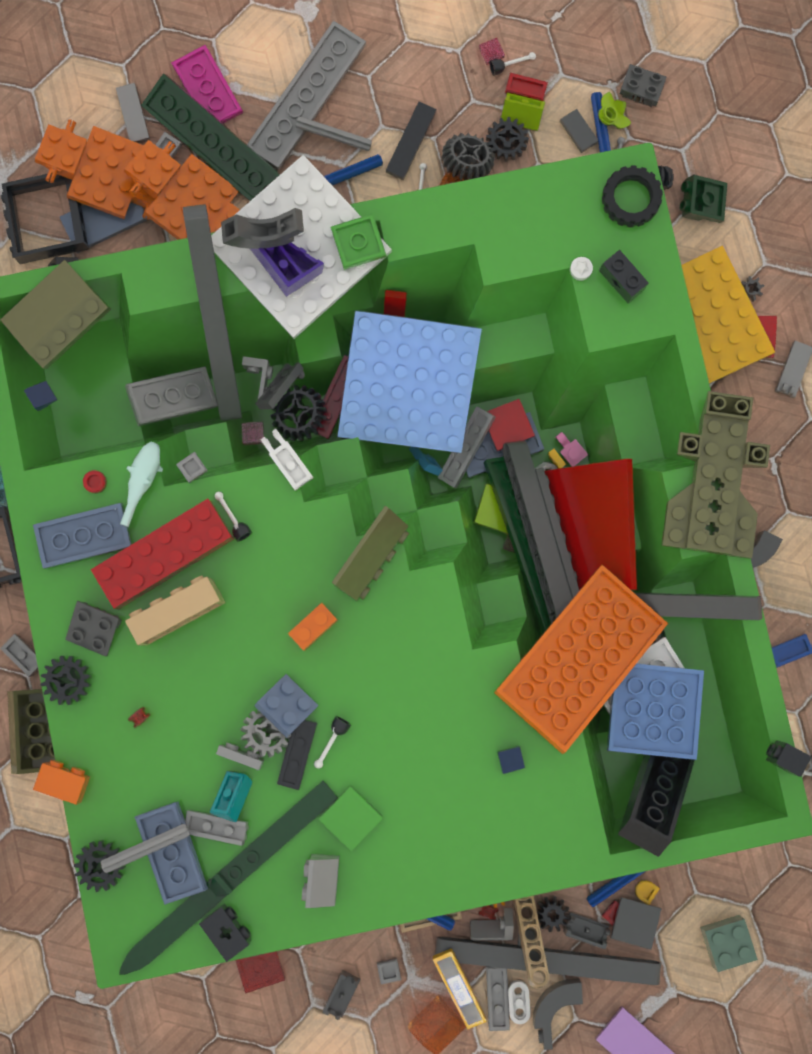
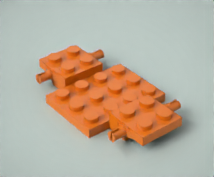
[35,119,155,220]
[124,140,240,240]

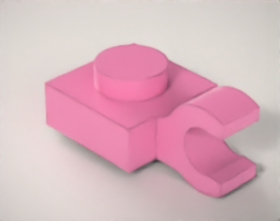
[555,432,588,467]

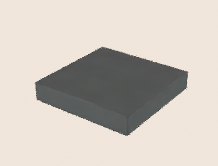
[610,897,662,950]

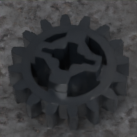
[486,117,529,161]
[40,656,92,705]
[74,840,126,892]

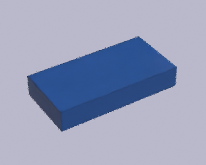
[771,634,812,668]

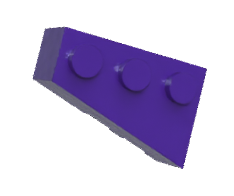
[250,242,324,297]

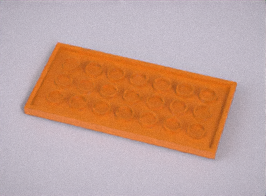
[494,565,668,754]

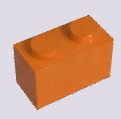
[288,603,338,651]
[33,760,90,805]

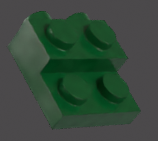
[679,174,728,223]

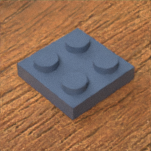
[254,674,319,738]

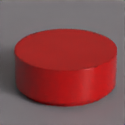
[83,470,107,493]

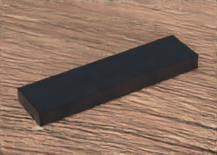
[386,102,437,180]

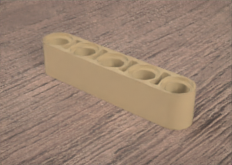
[513,895,549,989]

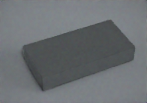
[560,109,598,153]

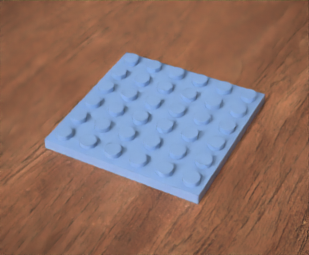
[337,310,482,453]

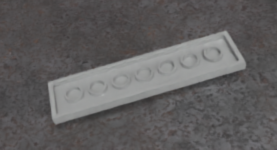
[247,21,366,170]

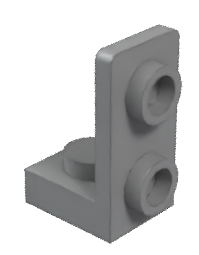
[242,356,273,399]
[470,908,514,941]

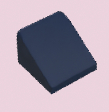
[24,381,58,411]
[497,746,525,774]

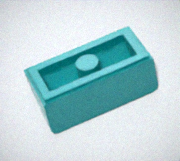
[210,771,252,822]

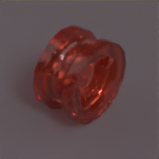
[128,707,151,728]
[478,905,499,920]

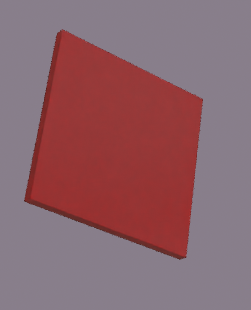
[544,459,637,590]

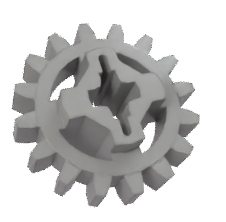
[240,710,291,758]

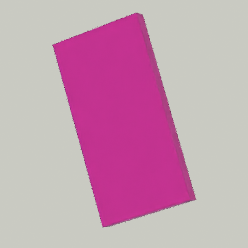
[171,45,243,123]

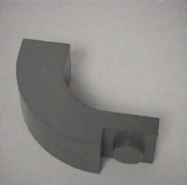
[221,208,304,249]
[751,530,783,568]
[533,978,583,1050]

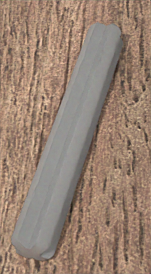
[296,116,372,151]
[101,824,190,873]

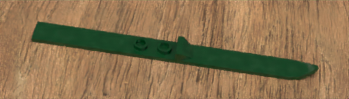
[119,781,338,975]

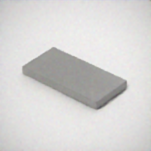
[125,367,218,426]

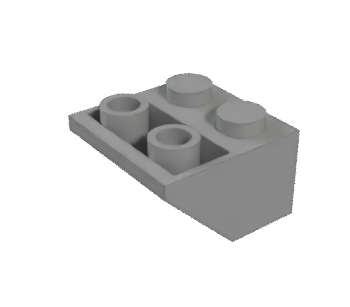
[302,854,340,908]

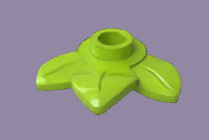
[598,92,631,129]

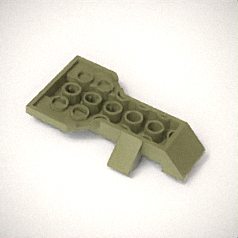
[661,391,770,559]

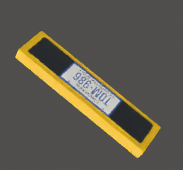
[433,948,487,1029]

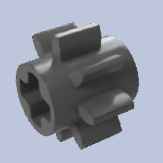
[741,276,764,302]

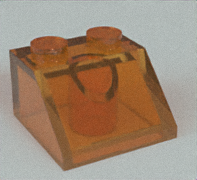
[408,995,466,1054]

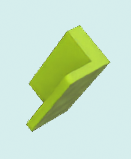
[501,93,545,131]

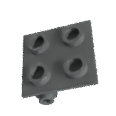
[619,64,666,107]
[65,601,122,657]

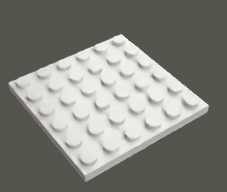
[211,155,392,339]

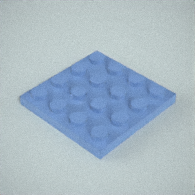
[607,664,704,760]

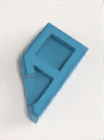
[409,447,443,476]

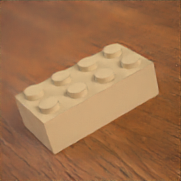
[125,575,225,646]

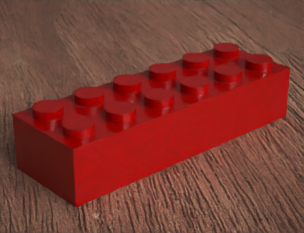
[91,498,234,610]

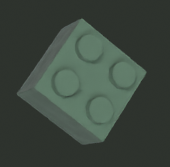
[700,915,758,972]

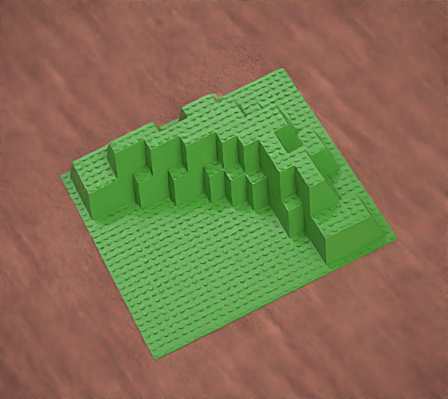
[0,143,812,989]

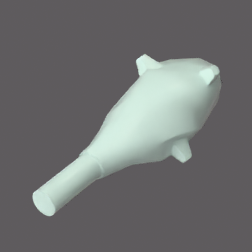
[120,442,163,527]

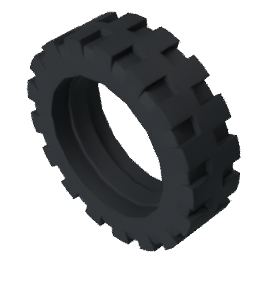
[602,165,663,228]

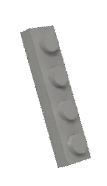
[438,406,496,488]

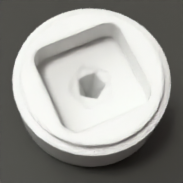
[570,257,593,281]

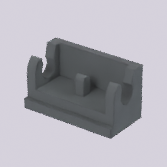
[563,912,610,949]
[322,970,361,1020]

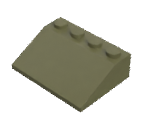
[0,260,111,369]
[332,506,409,601]
[7,689,55,774]

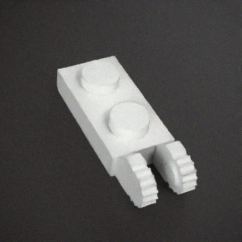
[260,429,313,491]

